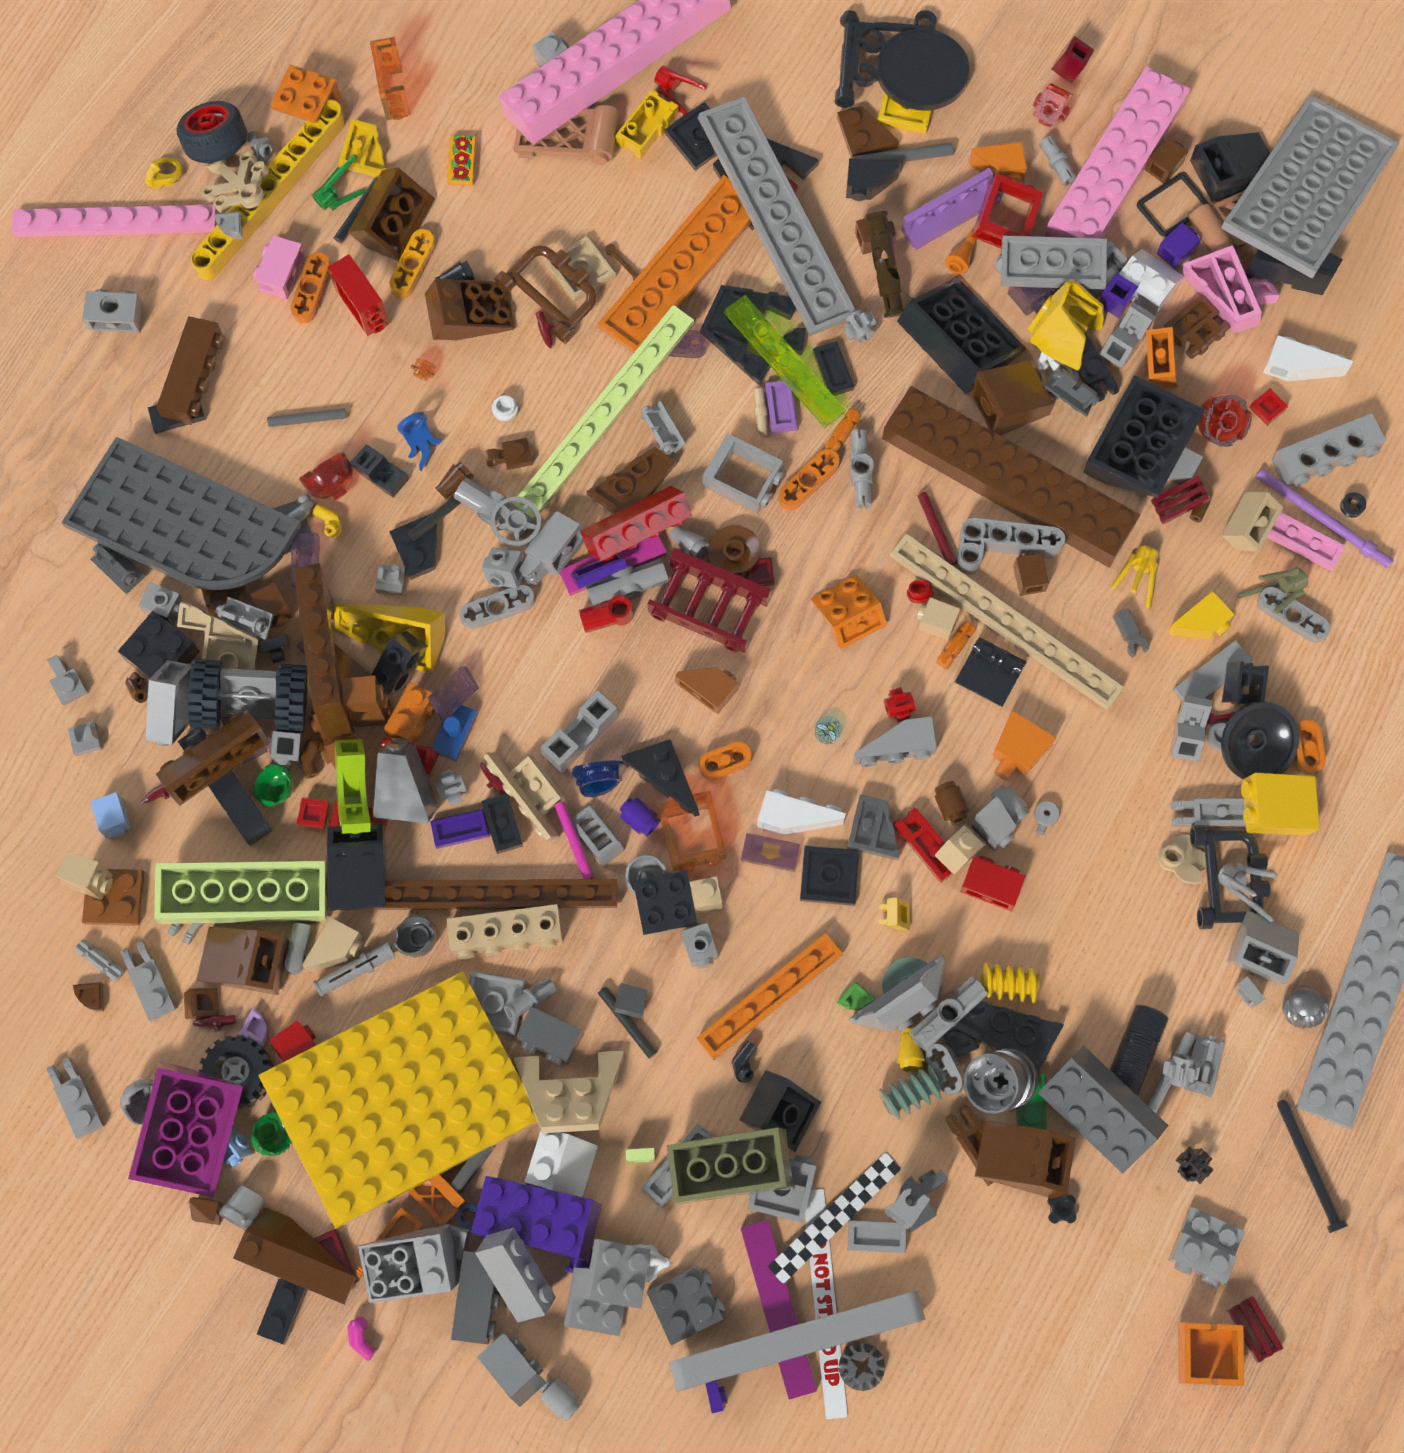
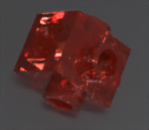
[1033,83,1074,127]

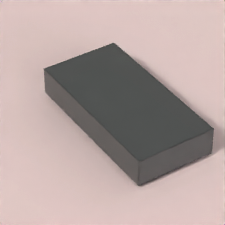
[450,1146,494,1193]

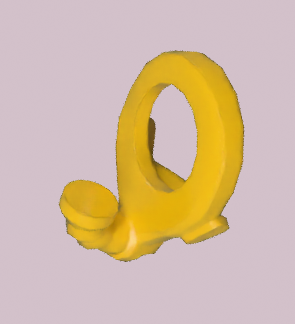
[144,157,183,189]

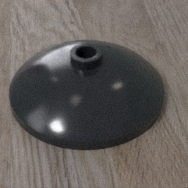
[1221,701,1299,779]

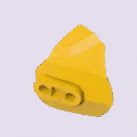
[1027,279,1104,370]

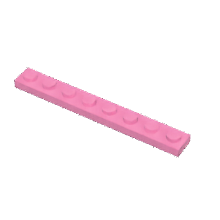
[12,205,218,237]

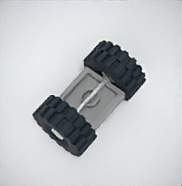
[188,659,308,733]

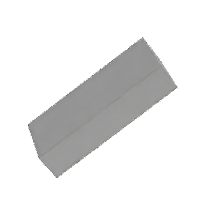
[847,1221,906,1253]

